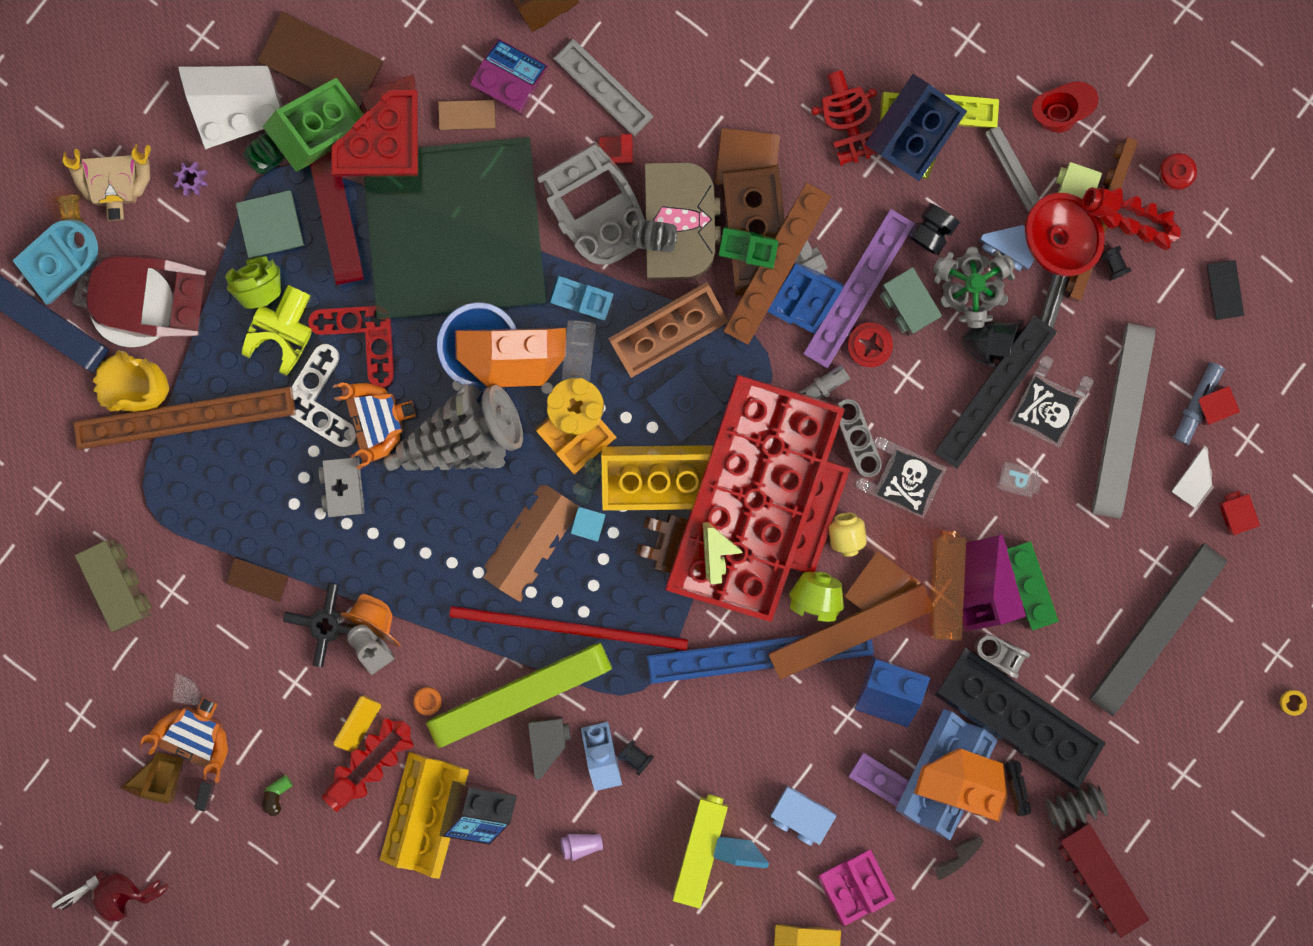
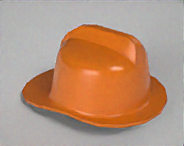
[340,594,401,647]

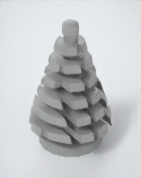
[383,383,523,471]

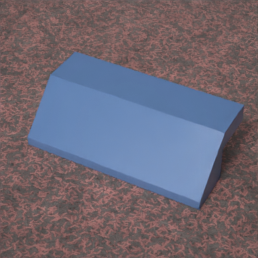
[896,709,998,840]

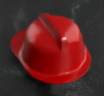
[1032,81,1099,133]

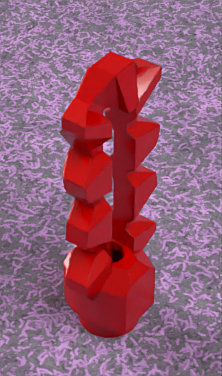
[1082,187,1181,250]
[321,718,414,812]

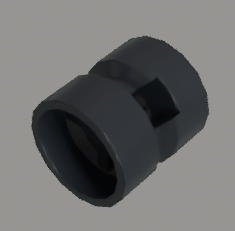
[908,203,960,256]

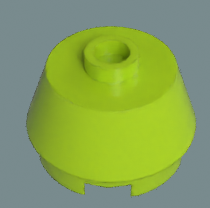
[225,256,281,309]
[789,571,844,622]

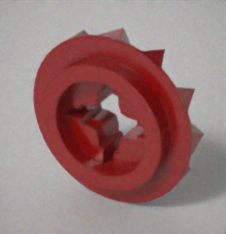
[848,322,893,368]

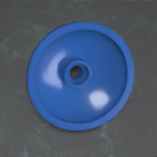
[436,302,516,388]

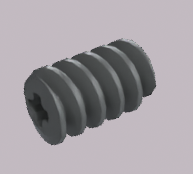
[1045,784,1108,831]

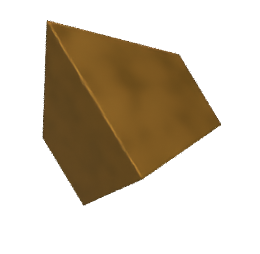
[120,752,183,804]

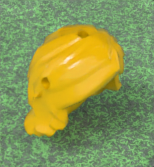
[93,350,169,412]

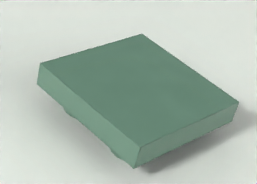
[236,190,304,259]

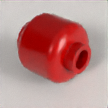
[1158,153,1197,191]

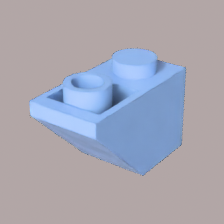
[979,225,1035,272]
[581,722,622,791]

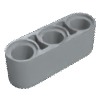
[837,399,882,477]

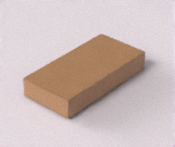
[438,100,496,131]

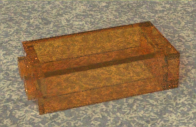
[929,530,966,640]

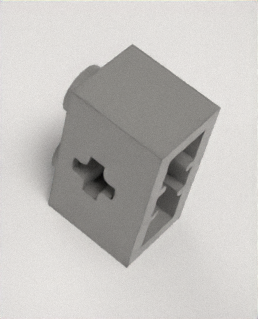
[319,457,365,517]

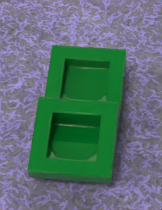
[719,227,779,269]

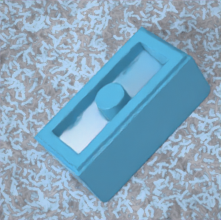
[713,837,769,868]

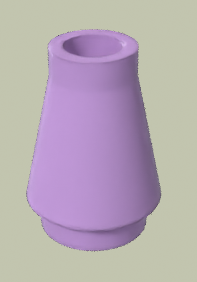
[560,833,603,861]

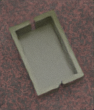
[75,540,152,632]

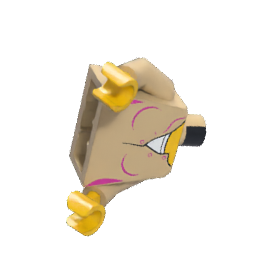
[63,144,151,221]

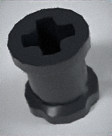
[1099,246,1132,282]
[617,739,654,776]

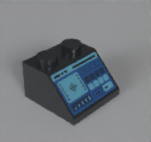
[439,781,517,845]

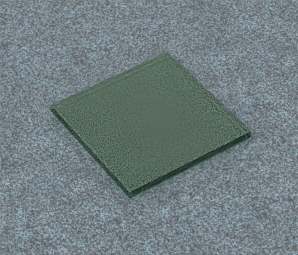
[364,137,546,320]

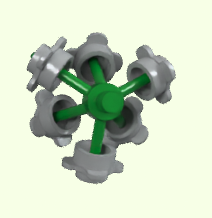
[933,247,1015,328]

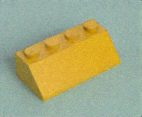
[601,445,713,510]

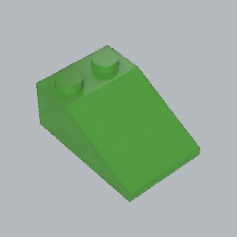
[263,78,364,172]

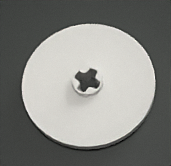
[90,268,173,347]

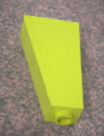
[673,794,728,909]

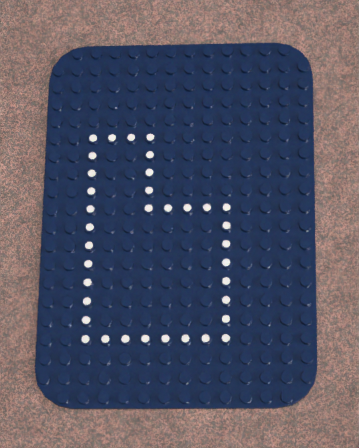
[142,165,773,696]

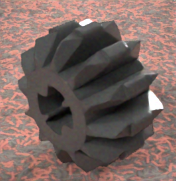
[629,219,677,252]

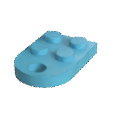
[12,219,98,305]

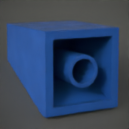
[855,656,930,728]

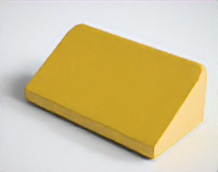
[333,695,381,752]

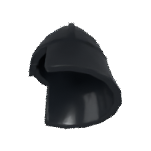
[961,320,1024,368]

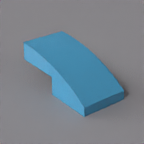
[548,276,614,321]

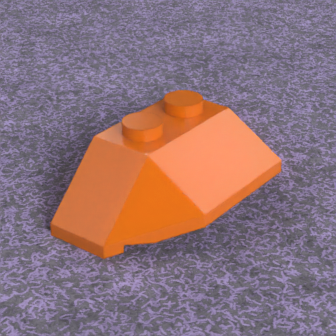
[455,327,566,387]
[914,748,1007,823]

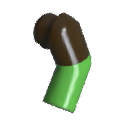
[262,775,293,816]

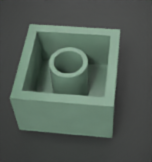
[879,267,942,336]

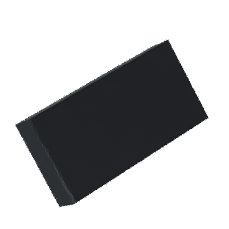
[1206,260,1244,320]

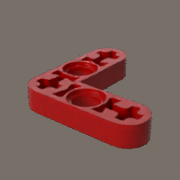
[308,306,394,388]

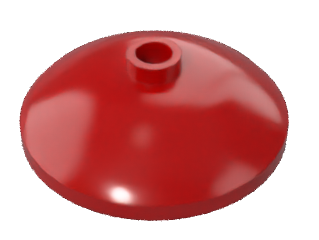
[1025,193,1105,277]

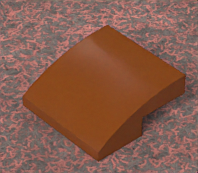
[714,128,780,186]
[844,551,924,610]

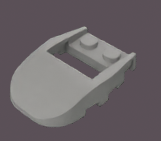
[538,141,645,265]

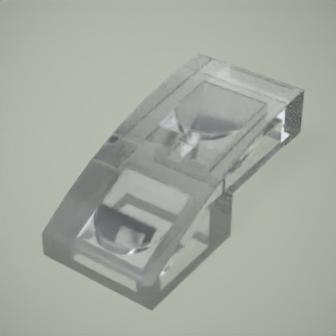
[562,320,596,382]

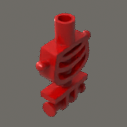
[811,70,877,167]

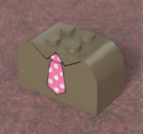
[645,163,721,281]

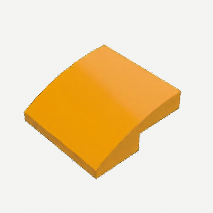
[535,399,617,474]

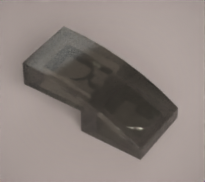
[933,834,984,880]

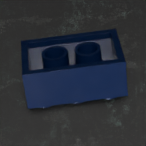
[865,74,967,181]

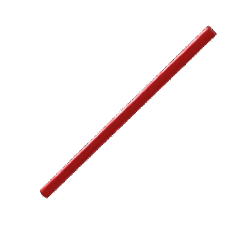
[449,606,688,650]

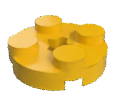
[547,378,604,435]

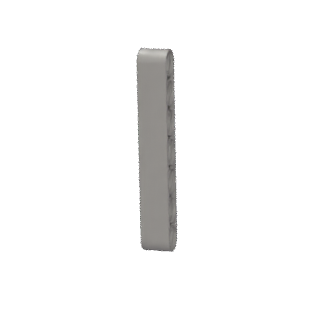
[1092,323,1155,519]

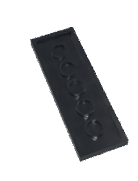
[935,648,1106,791]

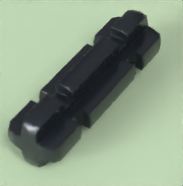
[1005,761,1031,816]

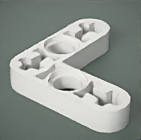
[291,344,357,447]

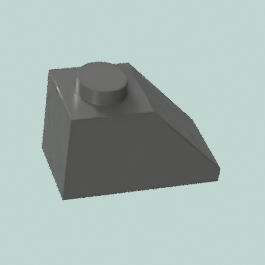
[528,717,571,779]

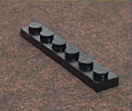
[934,314,1057,469]

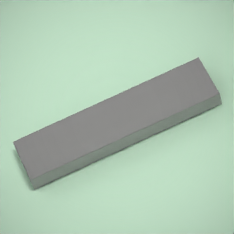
[553,39,654,137]

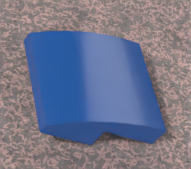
[767,262,844,334]

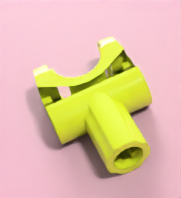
[242,285,312,376]

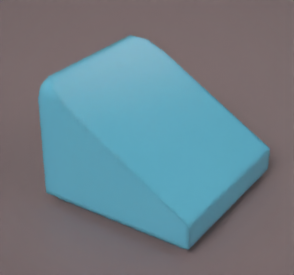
[571,507,606,541]

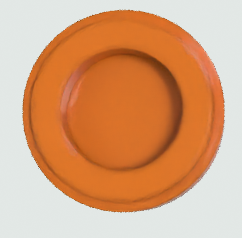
[413,687,442,716]

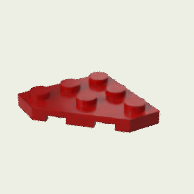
[332,90,418,177]

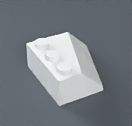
[178,66,283,149]

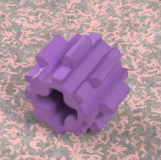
[173,162,209,196]

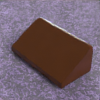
[227,557,289,602]

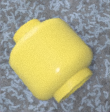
[829,513,867,557]

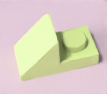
[703,522,742,584]

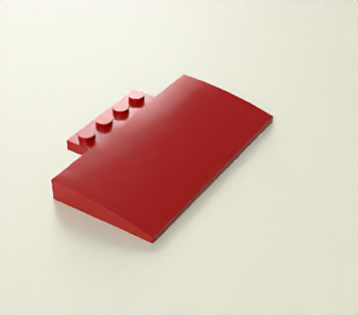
[665,374,850,622]

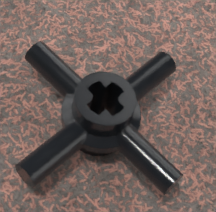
[283,582,358,667]

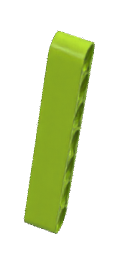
[425,642,612,748]

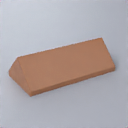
[608,282,728,378]
[483,485,579,602]

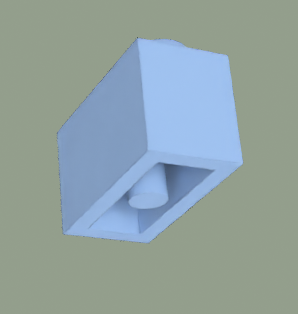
[770,785,837,846]

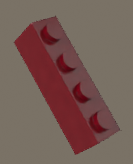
[1058,822,1149,938]

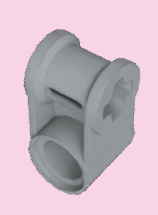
[347,625,395,675]
[974,634,1031,679]

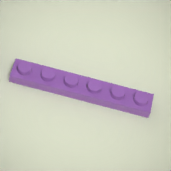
[804,209,915,368]

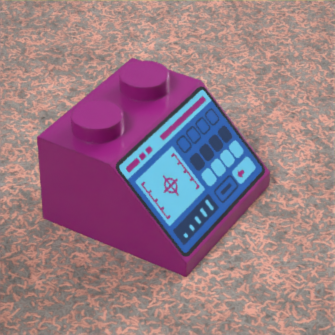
[470,39,548,115]

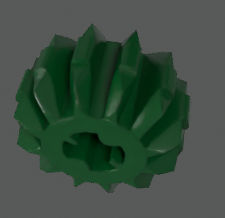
[243,131,285,174]

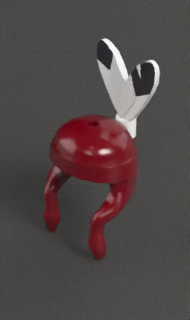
[52,870,169,923]

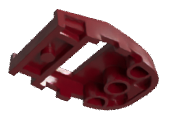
[86,254,206,338]

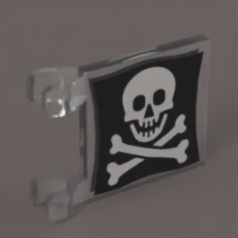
[1009,356,1094,448]
[855,437,947,519]

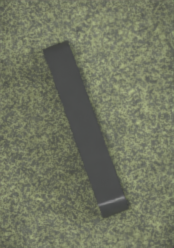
[1089,543,1227,716]

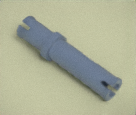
[1173,362,1225,445]

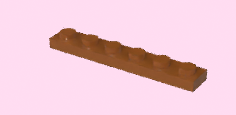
[1065,137,1138,302]
[723,182,832,345]

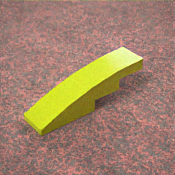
[880,92,999,128]

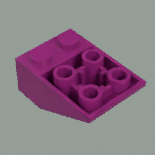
[957,534,1026,632]

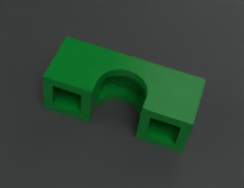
[1007,541,1059,631]

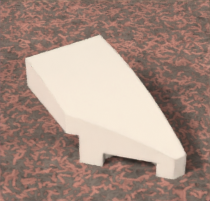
[1172,445,1212,508]

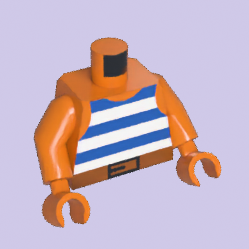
[333,383,416,469]
[139,697,228,783]

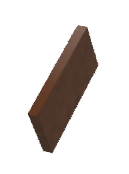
[257,11,384,109]

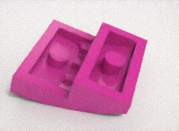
[817,849,896,926]

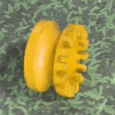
[1279,690,1307,716]

